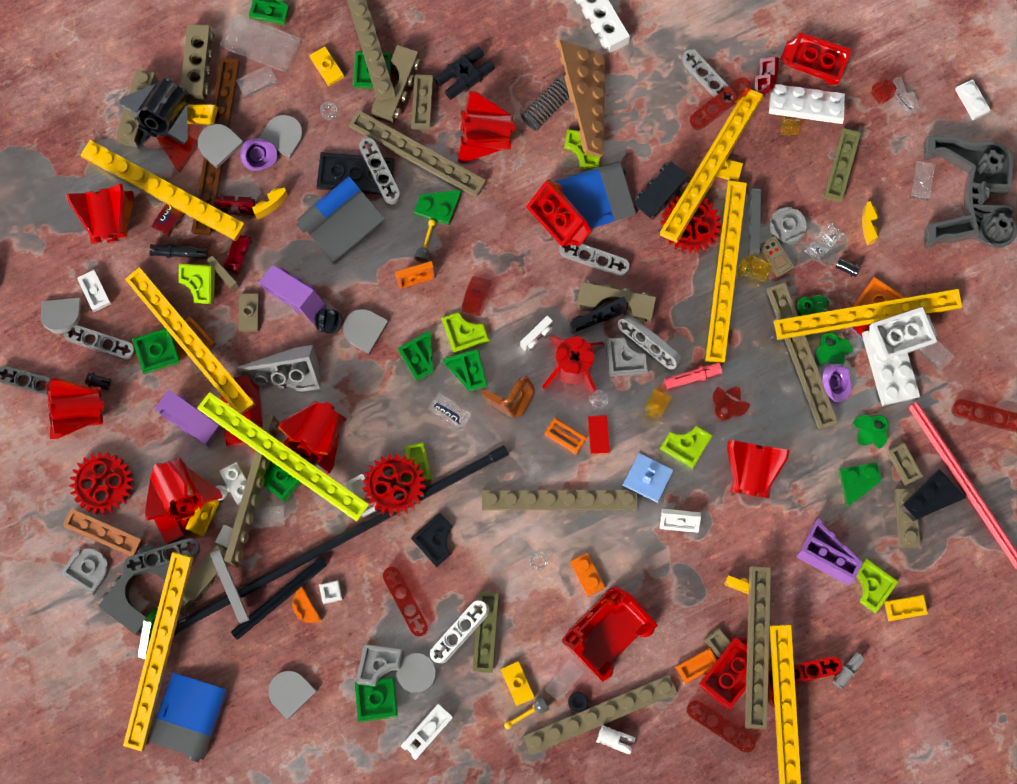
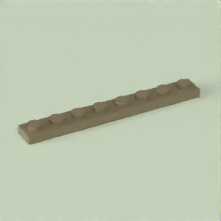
[347,0,395,102]
[349,110,486,198]
[766,283,838,430]
[224,414,280,568]
[482,490,637,511]
[745,567,771,729]
[523,675,677,756]

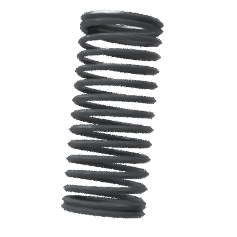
[521,77,569,131]

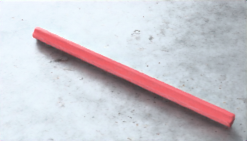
[909,402,1017,569]

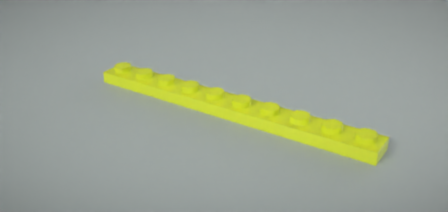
[198,392,369,521]

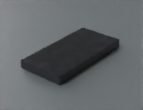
[316,152,395,196]

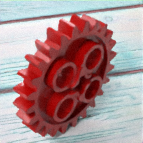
[660,197,722,254]
[69,452,134,515]
[363,453,426,517]

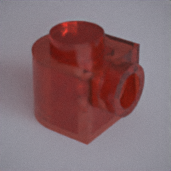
[871,80,896,105]

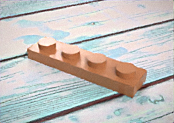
[63,508,143,556]

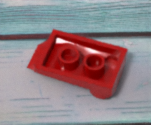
[780,32,852,85]
[526,180,592,247]
[221,376,263,448]
[698,636,747,710]

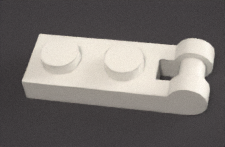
[401,704,453,760]

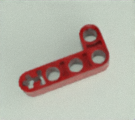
[768,657,842,708]

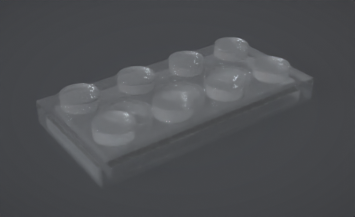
[220,13,302,73]

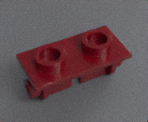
[215,195,255,216]
[223,235,252,275]

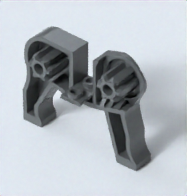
[924,136,1017,249]

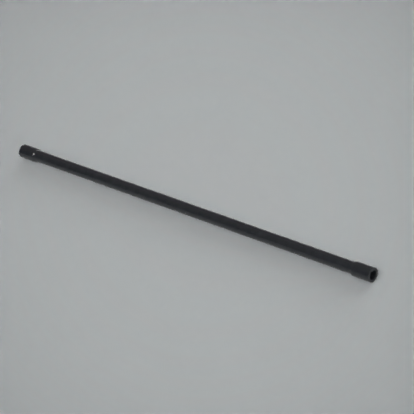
[174,445,509,635]

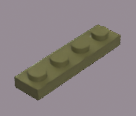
[823,128,861,203]
[473,592,499,673]

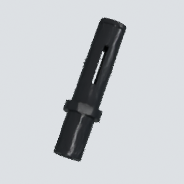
[149,244,208,259]

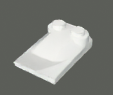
[869,307,937,361]

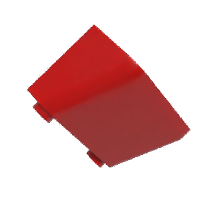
[562,587,658,682]

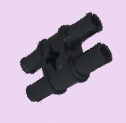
[434,46,495,100]

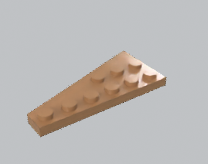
[555,39,605,158]

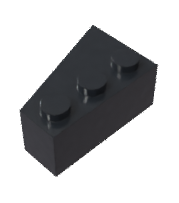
[634,161,691,220]

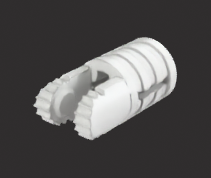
[596,725,636,754]

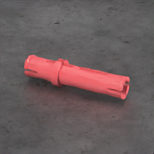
[664,362,722,390]

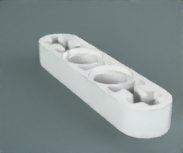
[430,601,489,664]

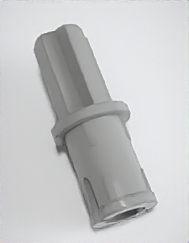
[832,653,865,690]

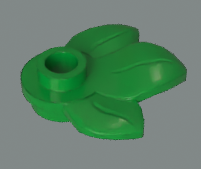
[796,295,830,316]
[816,332,853,365]
[852,415,889,449]

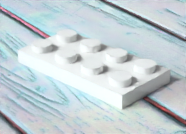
[769,84,845,124]
[862,331,920,406]

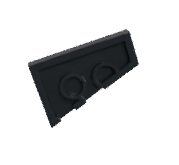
[569,297,627,334]
[900,469,966,521]

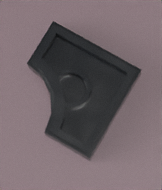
[411,513,453,568]

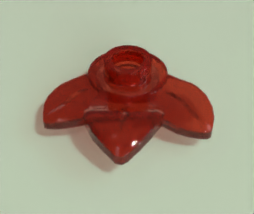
[713,386,750,420]

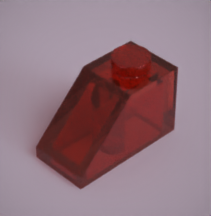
[462,276,491,317]

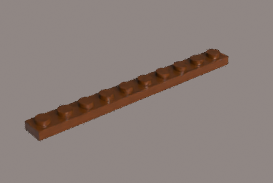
[191,58,240,236]

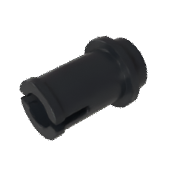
[835,257,861,277]
[85,372,111,391]

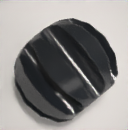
[314,309,342,333]

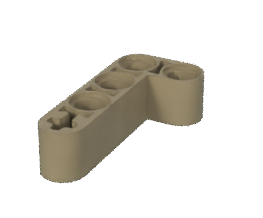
[180,544,228,616]

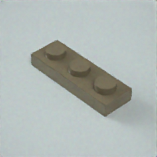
[411,75,433,130]
[894,488,920,548]

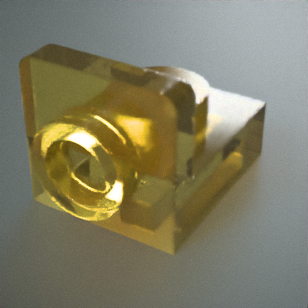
[780,115,801,135]
[738,256,771,283]
[644,389,671,419]

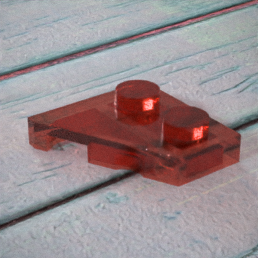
[157,135,198,172]

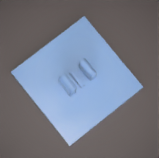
[623,453,673,503]

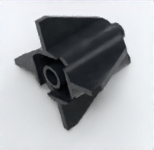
[118,78,188,145]

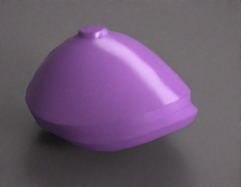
[240,138,277,171]
[822,364,851,402]

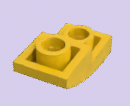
[252,187,288,220]
[862,201,878,245]

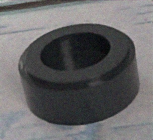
[568,692,588,712]

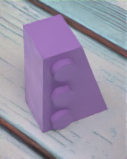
[259,265,327,324]
[155,390,222,448]
[796,518,862,586]

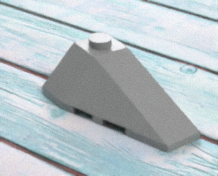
[237,345,321,392]

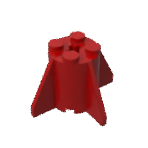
[458,91,515,162]
[67,183,134,244]
[542,335,605,397]
[46,378,104,439]
[278,401,347,474]
[727,440,790,498]
[145,458,223,532]

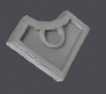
[606,337,648,377]
[356,644,404,686]

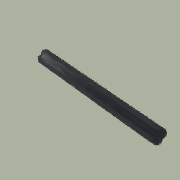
[231,557,327,640]

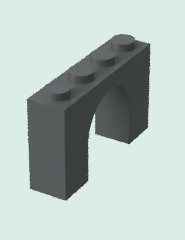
[98,543,169,636]

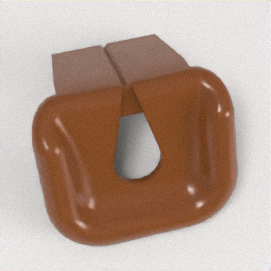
[481,376,535,418]

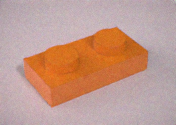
[570,553,605,597]

